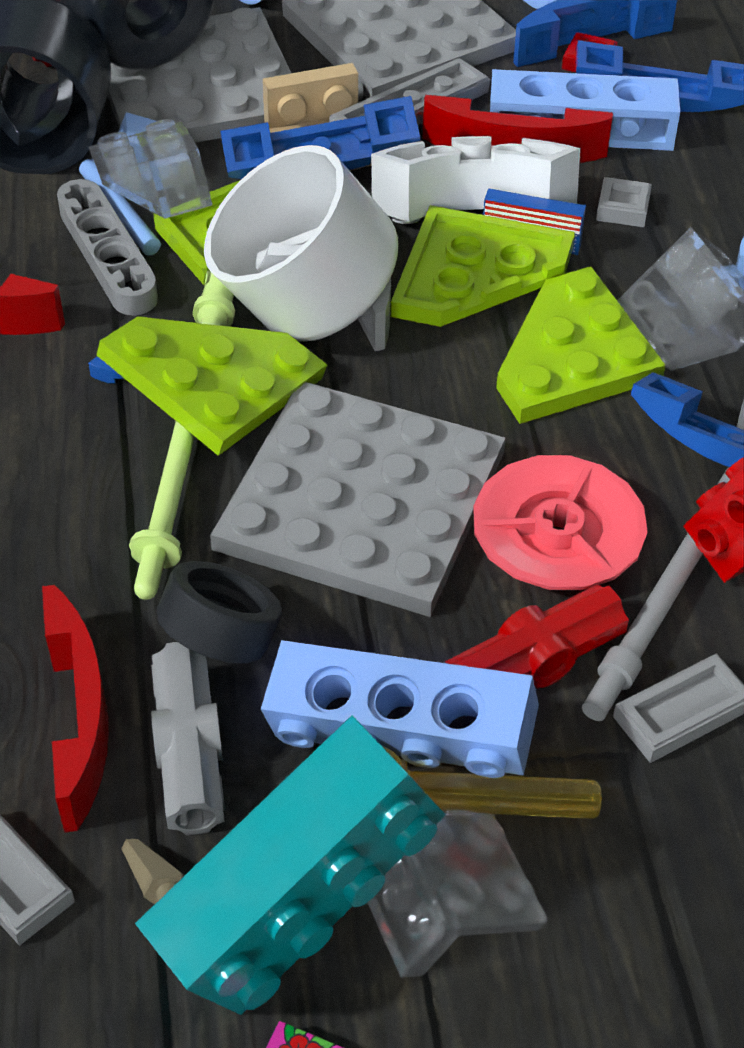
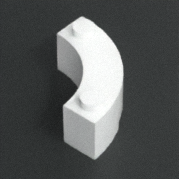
[371,136,580,224]

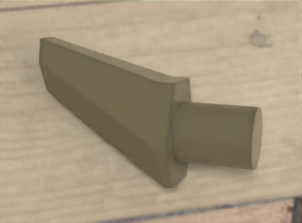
[122,839,184,904]

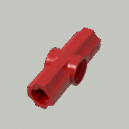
[445,584,629,688]

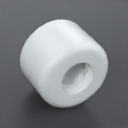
[204,145,398,341]

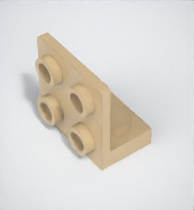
[262,63,372,171]

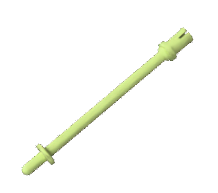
[129,270,235,600]

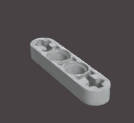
[57,179,158,316]

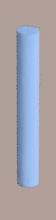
[79,159,161,255]

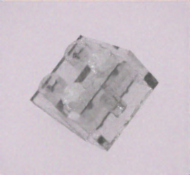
[89,119,212,219]
[617,227,744,371]

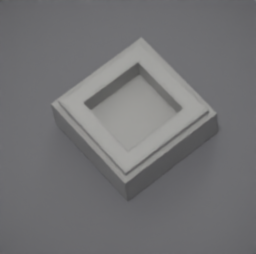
[596,177,652,227]

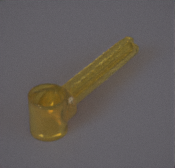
[382,746,602,819]

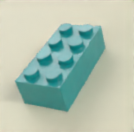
[135,715,446,1015]

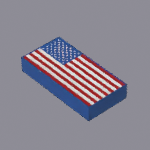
[483,188,586,255]

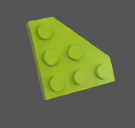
[391,205,575,327]
[496,267,665,424]
[97,317,327,456]

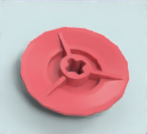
[473,455,648,590]

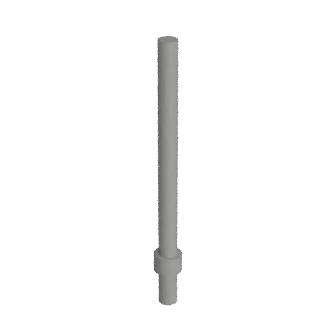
[582,467,730,721]

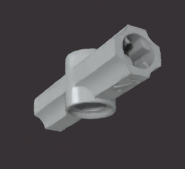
[151,642,225,836]

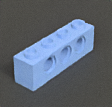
[490,69,680,151]
[261,640,539,778]

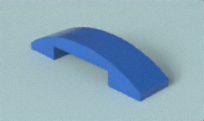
[513,0,677,67]
[576,40,744,112]
[220,96,420,179]
[631,372,744,467]

